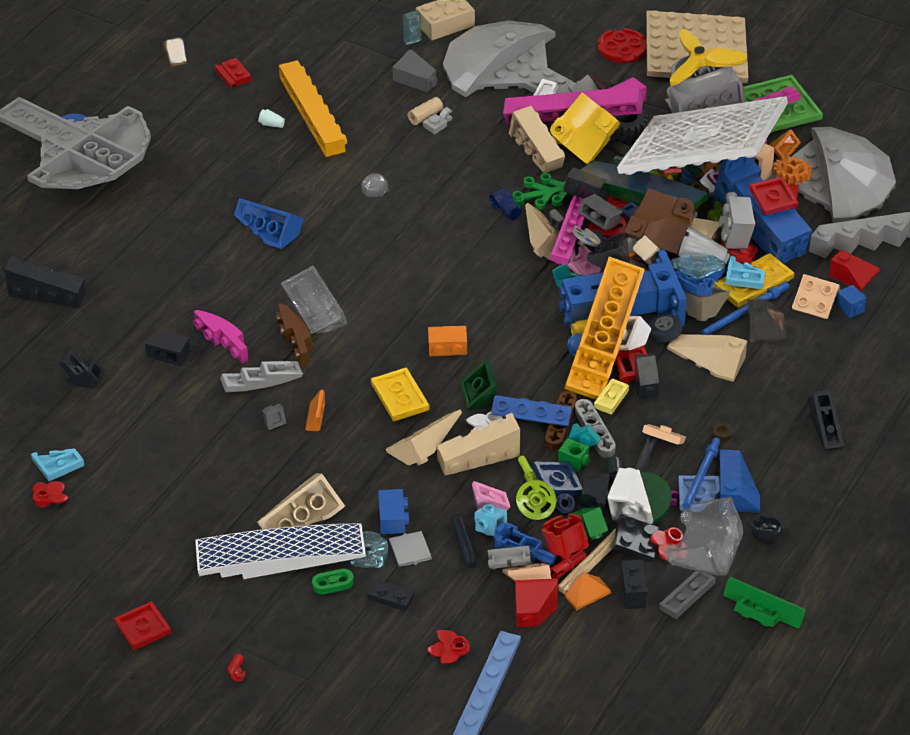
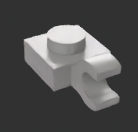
[423,107,452,134]

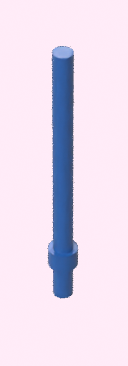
[701,282,790,335]
[683,438,720,509]

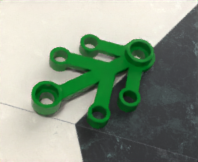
[511,173,573,210]

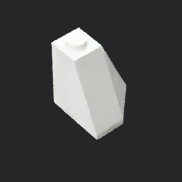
[608,468,653,524]

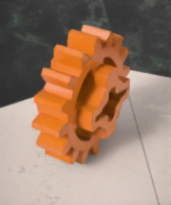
[773,156,812,185]

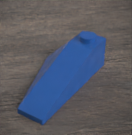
[234,198,304,249]
[719,449,760,513]

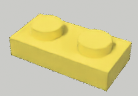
[594,379,629,415]

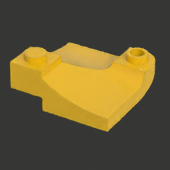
[550,93,621,164]

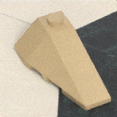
[386,409,462,465]
[257,473,345,530]

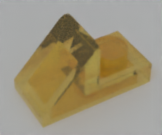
[163,38,187,66]

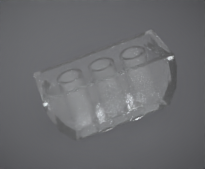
[281,266,347,334]

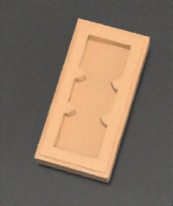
[642,424,686,444]

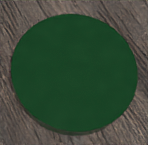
[640,472,672,525]

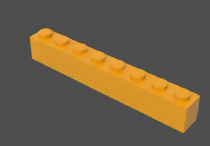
[279,60,347,157]

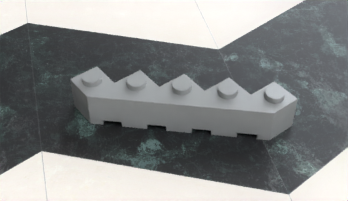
[809,212,910,258]

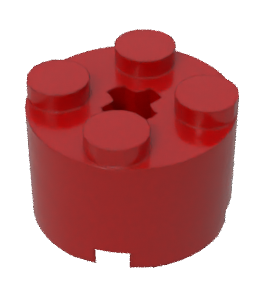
[542,514,589,559]

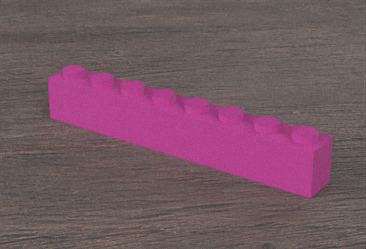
[503,86,643,125]

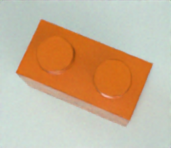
[428,326,467,356]

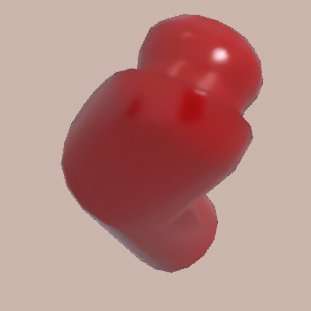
[227,654,246,682]

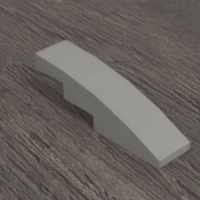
[220,361,303,392]

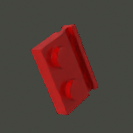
[215,58,252,88]

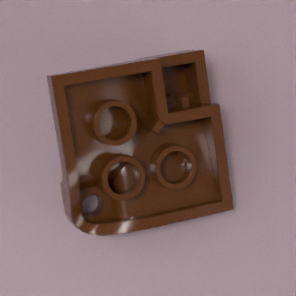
[624,188,695,256]

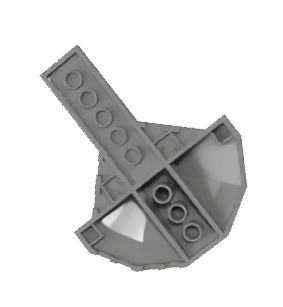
[443,21,576,97]
[0,97,151,189]
[715,127,896,223]

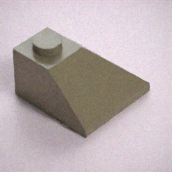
[683,287,730,321]

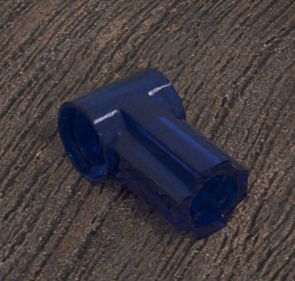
[489,188,521,220]

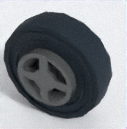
[649,314,682,342]

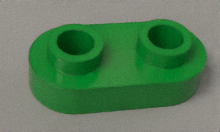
[312,569,354,594]

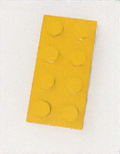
[715,253,794,308]

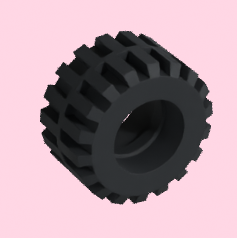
[610,108,648,146]

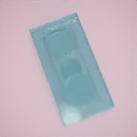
[403,10,421,45]

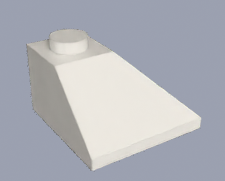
[619,316,651,350]

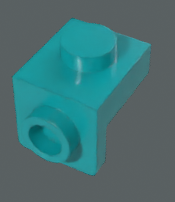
[552,264,583,287]
[569,423,601,447]

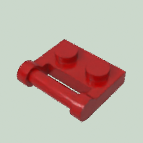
[615,346,647,384]

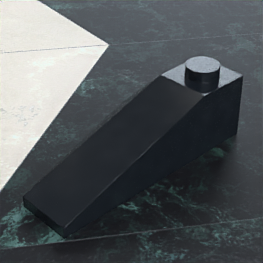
[587,233,630,270]

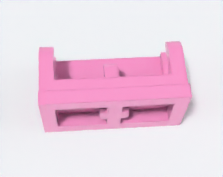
[568,246,604,276]

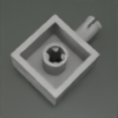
[719,192,755,249]

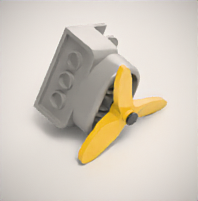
[665,29,747,113]

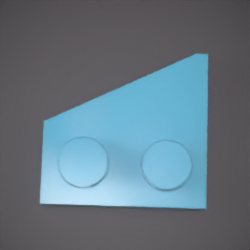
[725,256,765,289]
[31,449,85,481]

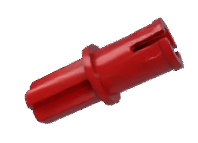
[550,550,586,579]

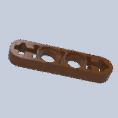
[545,391,577,451]

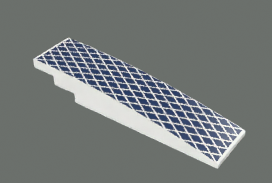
[196,524,366,579]

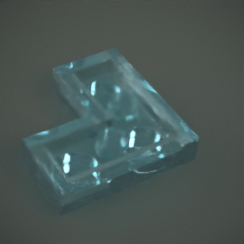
[672,255,725,279]

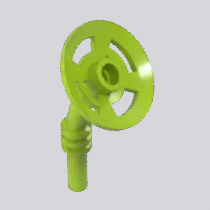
[516,456,556,520]

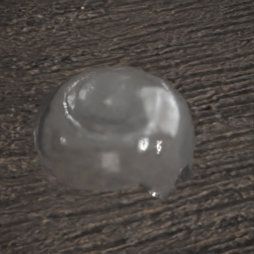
[361,173,389,197]

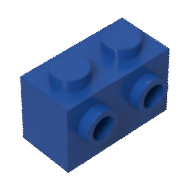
[378,489,409,534]

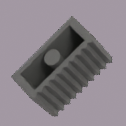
[578,194,622,231]

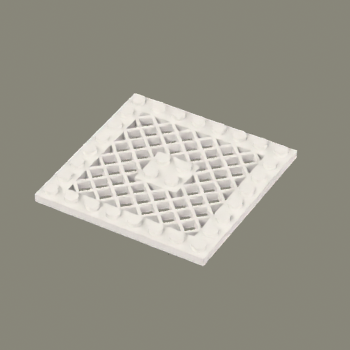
[617,96,788,175]

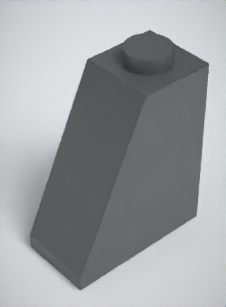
[393,49,437,92]

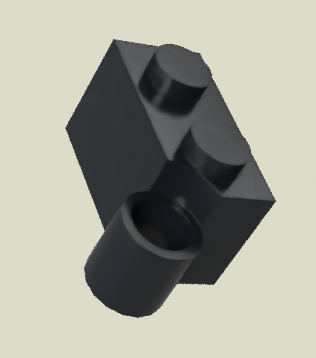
[563,167,609,201]

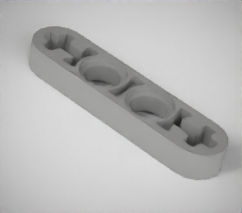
[575,399,616,458]

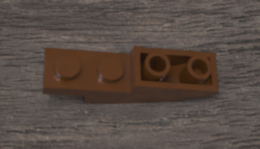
[276,303,312,367]

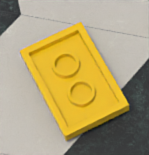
[371,367,429,422]

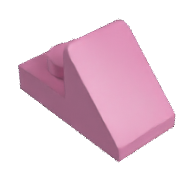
[472,481,510,510]

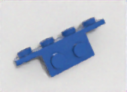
[491,395,572,426]

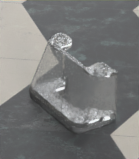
[665,497,743,576]

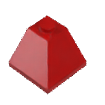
[829,250,880,291]
[515,578,558,627]

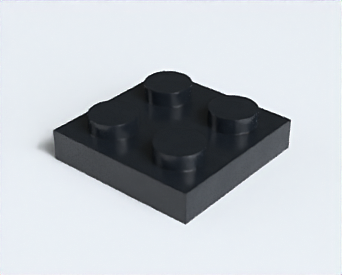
[613,514,658,562]

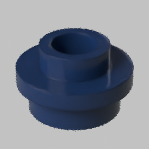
[556,493,575,514]

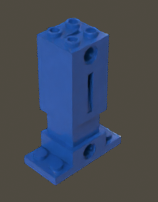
[711,156,812,264]
[559,250,687,331]

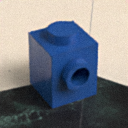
[836,285,866,318]

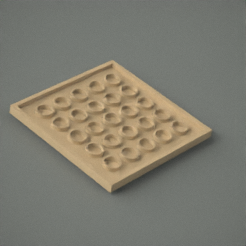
[646,11,748,83]

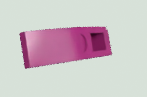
[193,310,248,364]

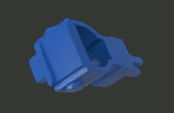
[493,522,557,566]

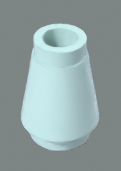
[258,109,285,128]

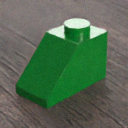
[568,507,608,540]

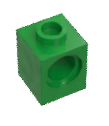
[558,438,590,473]

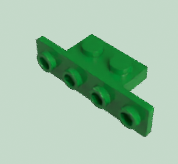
[723,577,806,629]

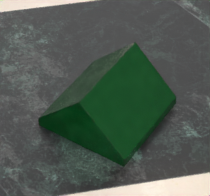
[460,359,497,410]

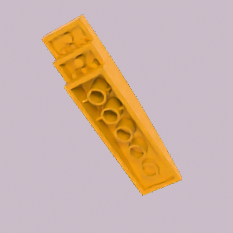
[564,257,645,400]

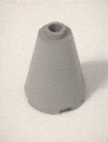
[677,227,730,267]

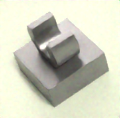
[262,404,286,430]

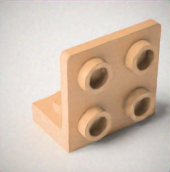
[792,274,841,319]

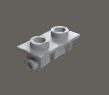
[488,546,532,570]

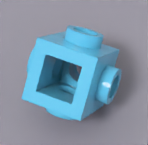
[474,504,507,536]

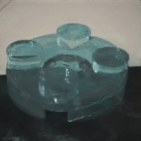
[350,531,388,568]

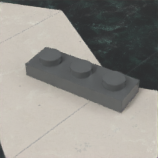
[659,568,715,619]

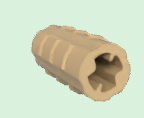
[408,97,443,125]

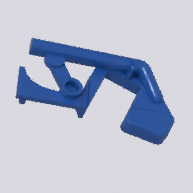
[675,257,730,297]

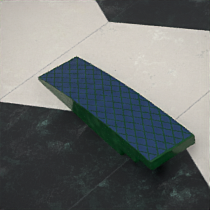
[580,161,708,210]

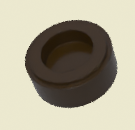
[712,424,732,442]

